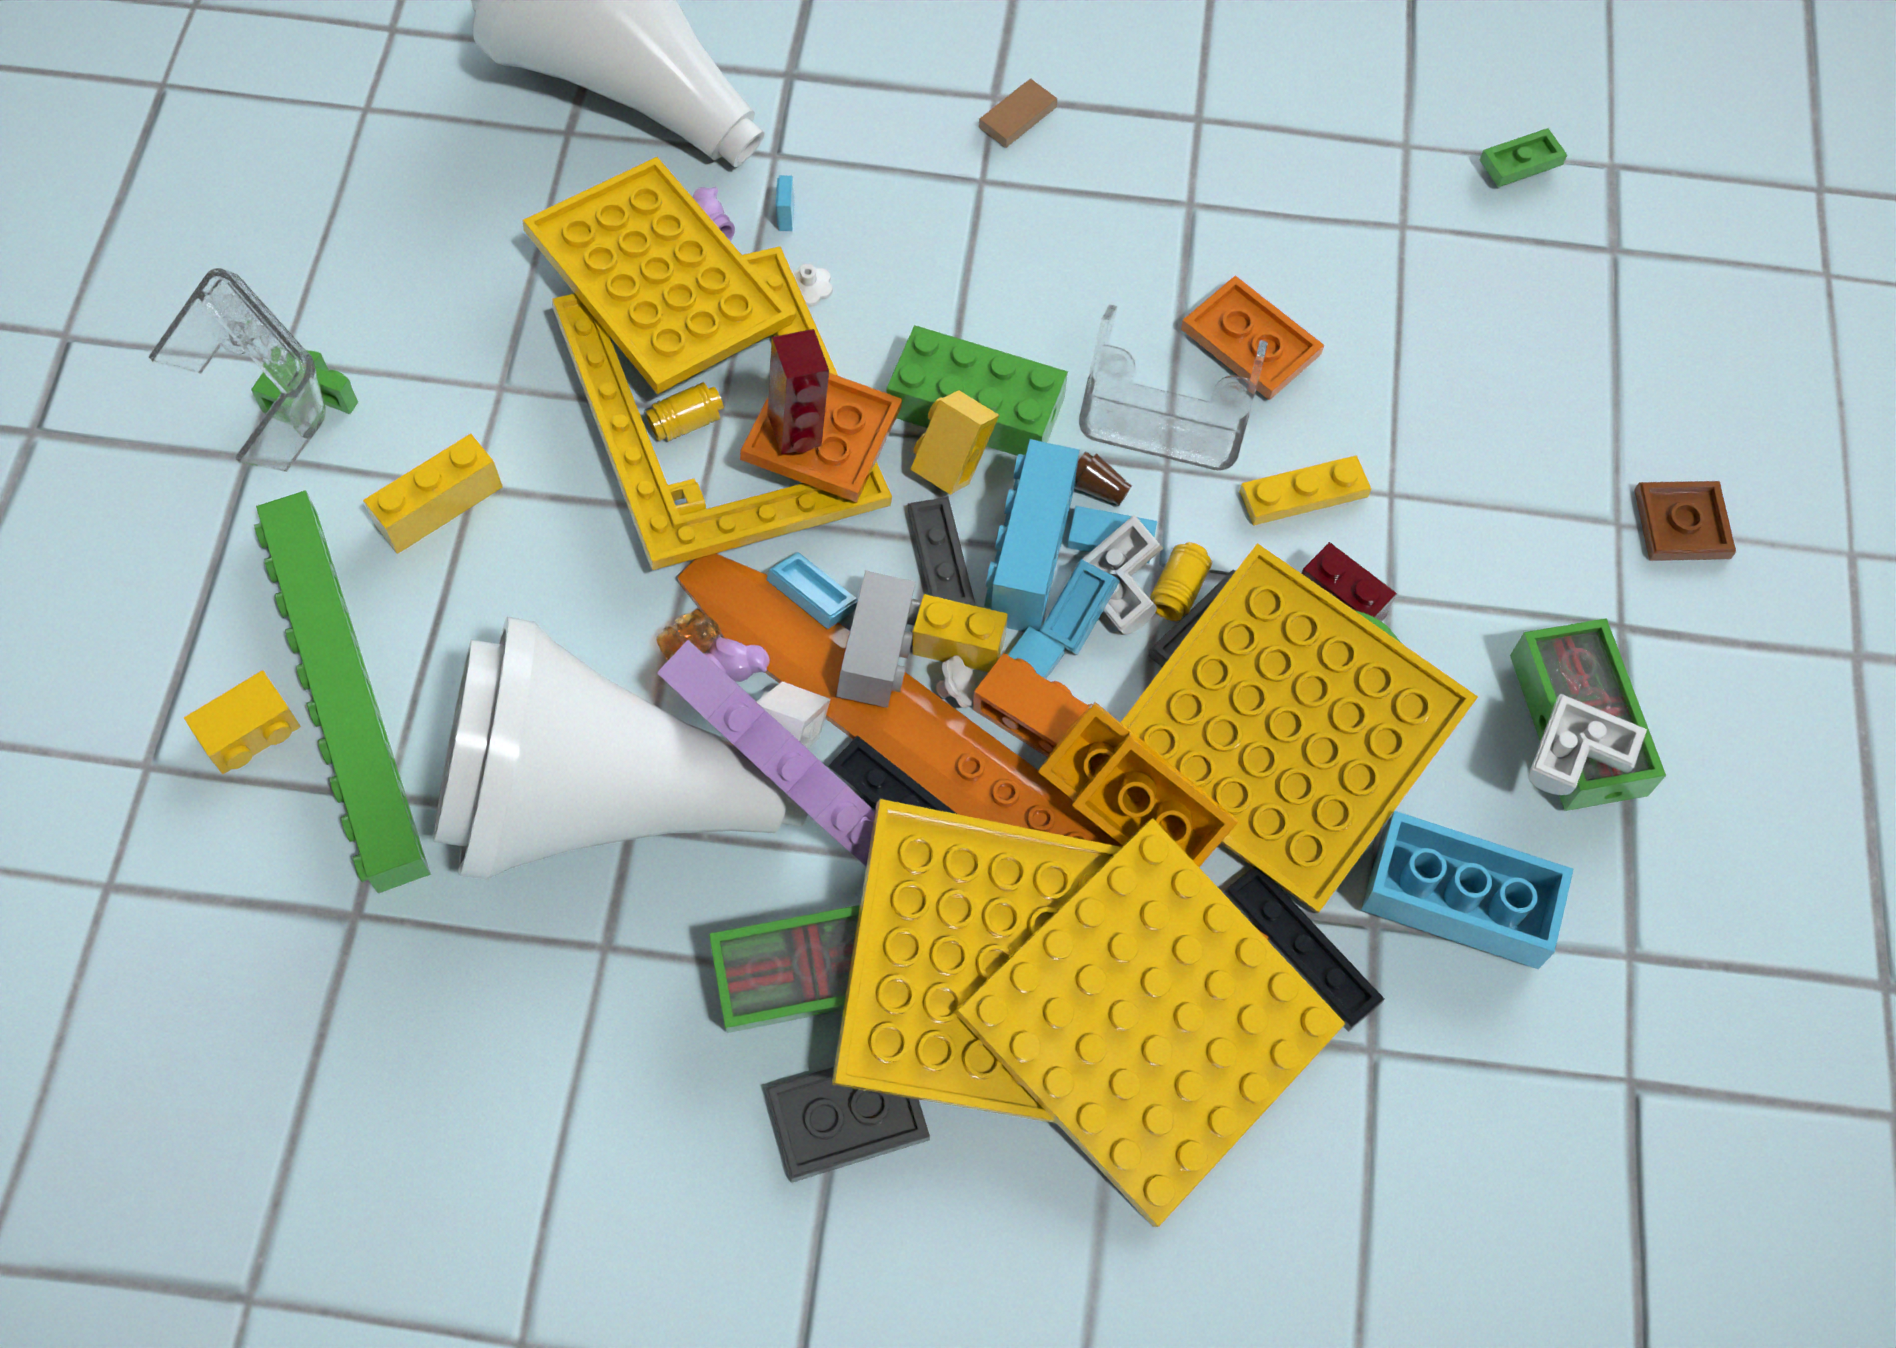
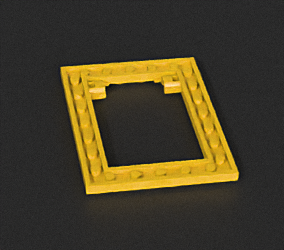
[552,246,892,570]

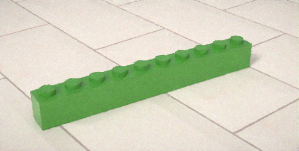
[254,490,431,894]

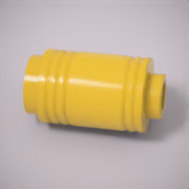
[645,382,724,442]
[1150,542,1212,621]

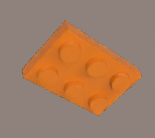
[1181,275,1324,400]

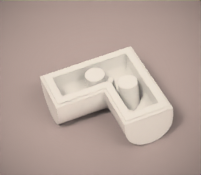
[1070,515,1163,635]
[1528,694,1647,795]

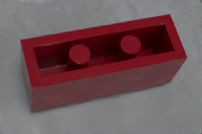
[767,329,829,454]

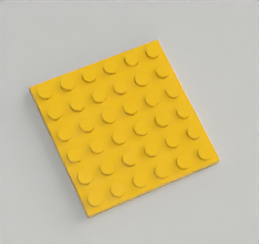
[1120,543,1478,914]
[831,799,1121,1124]
[954,818,1346,1227]

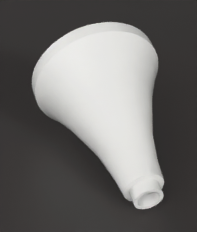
[471,0,765,167]
[433,617,807,880]

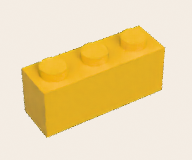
[363,433,503,554]

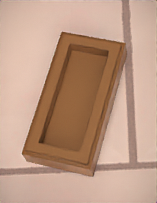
[979,78,1058,148]

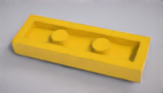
[1239,455,1371,526]

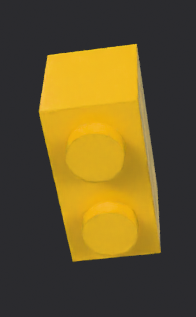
[910,390,999,495]
[913,594,1008,672]
[183,670,301,775]

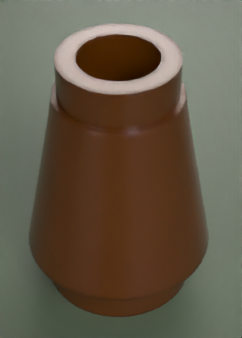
[1075,451,1132,506]

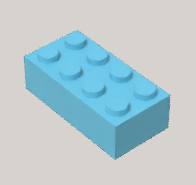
[984,439,1080,632]
[1361,811,1574,969]

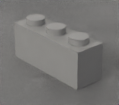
[836,571,920,708]

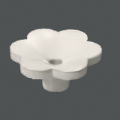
[792,264,833,307]
[936,656,976,708]

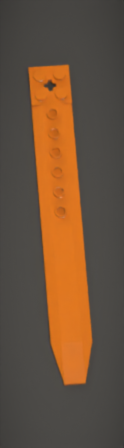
[677,553,1268,939]

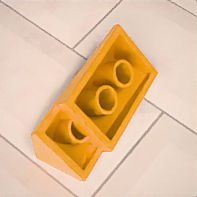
[1038,702,1238,867]

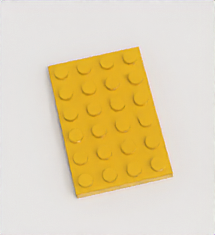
[523,157,793,394]

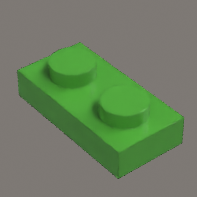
[1479,128,1567,187]

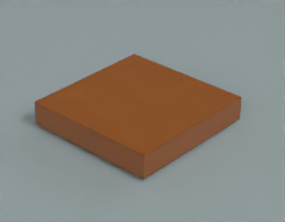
[1634,481,1736,561]

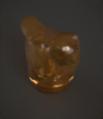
[656,608,722,660]

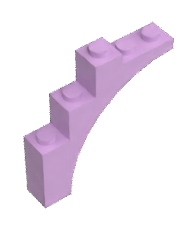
[657,640,875,866]

